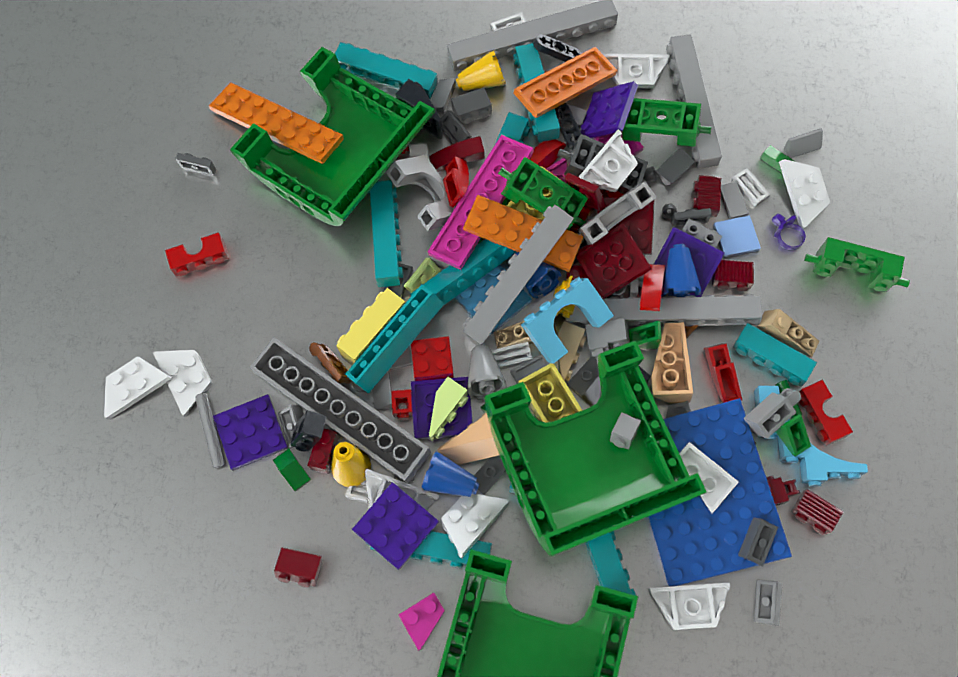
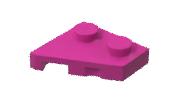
[398,593,445,651]

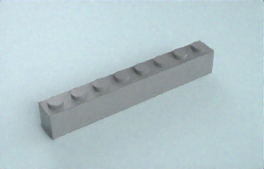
[666,34,722,168]
[463,205,574,345]

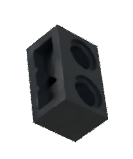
[290,410,326,452]

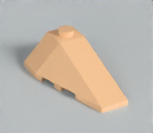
[651,322,693,403]
[437,412,499,465]

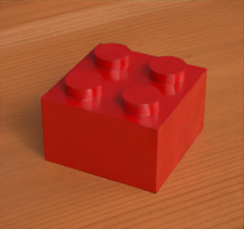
[411,336,454,381]

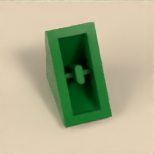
[628,321,661,349]
[775,414,811,457]
[273,448,311,492]

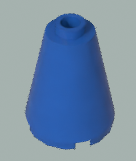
[662,244,701,298]
[515,252,562,299]
[421,452,480,497]

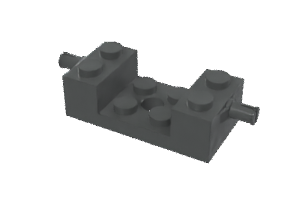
[557,134,651,195]

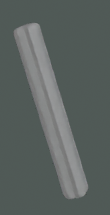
[195,393,225,468]

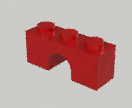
[165,232,229,277]
[799,379,853,446]

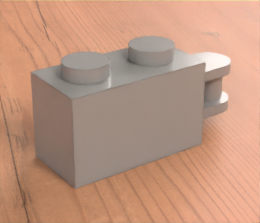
[744,388,801,439]

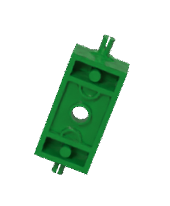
[622,98,712,147]
[498,157,588,230]
[804,237,910,292]

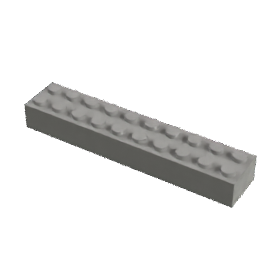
[249,337,431,483]

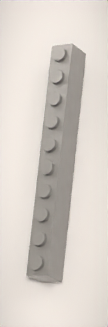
[447,0,618,71]
[566,294,762,328]

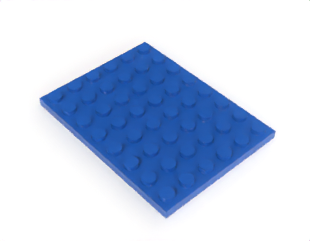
[649,398,792,587]

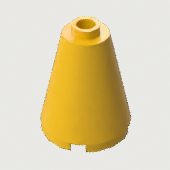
[456,51,506,91]
[331,442,371,487]

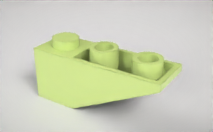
[429,377,468,442]

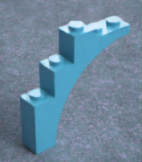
[754,386,868,487]

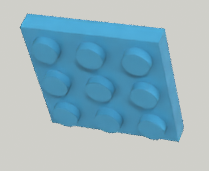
[455,265,532,336]

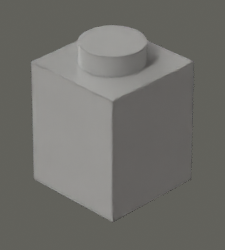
[610,413,640,450]

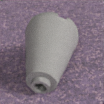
[467,344,507,400]

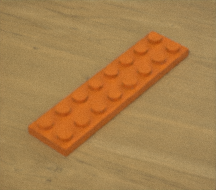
[209,82,344,164]

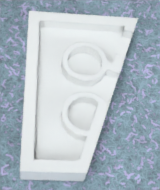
[679,442,739,514]

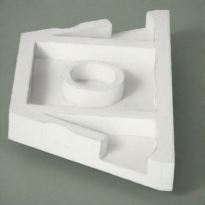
[603,54,669,88]
[579,129,638,192]
[779,159,830,228]
[153,350,213,417]
[104,356,172,420]
[365,469,439,510]
[441,494,509,558]
[649,582,731,630]

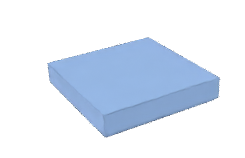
[713,215,761,258]

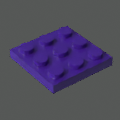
[580,81,638,138]
[654,227,725,297]
[411,377,473,440]
[213,394,288,471]
[351,482,439,570]

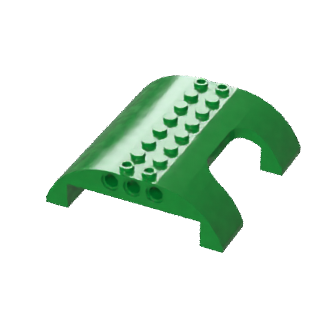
[230,47,435,226]
[484,340,707,556]
[437,549,638,677]

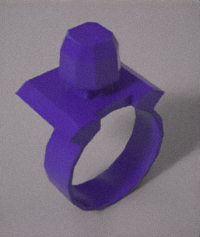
[772,213,806,250]

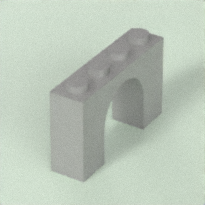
[386,155,459,231]
[577,181,657,244]

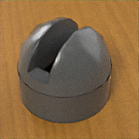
[643,166,658,182]
[662,203,677,220]

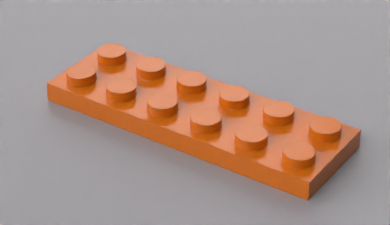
[514,47,618,118]
[463,195,583,272]

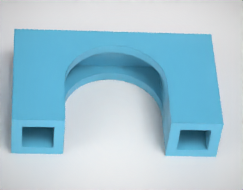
[521,277,614,364]

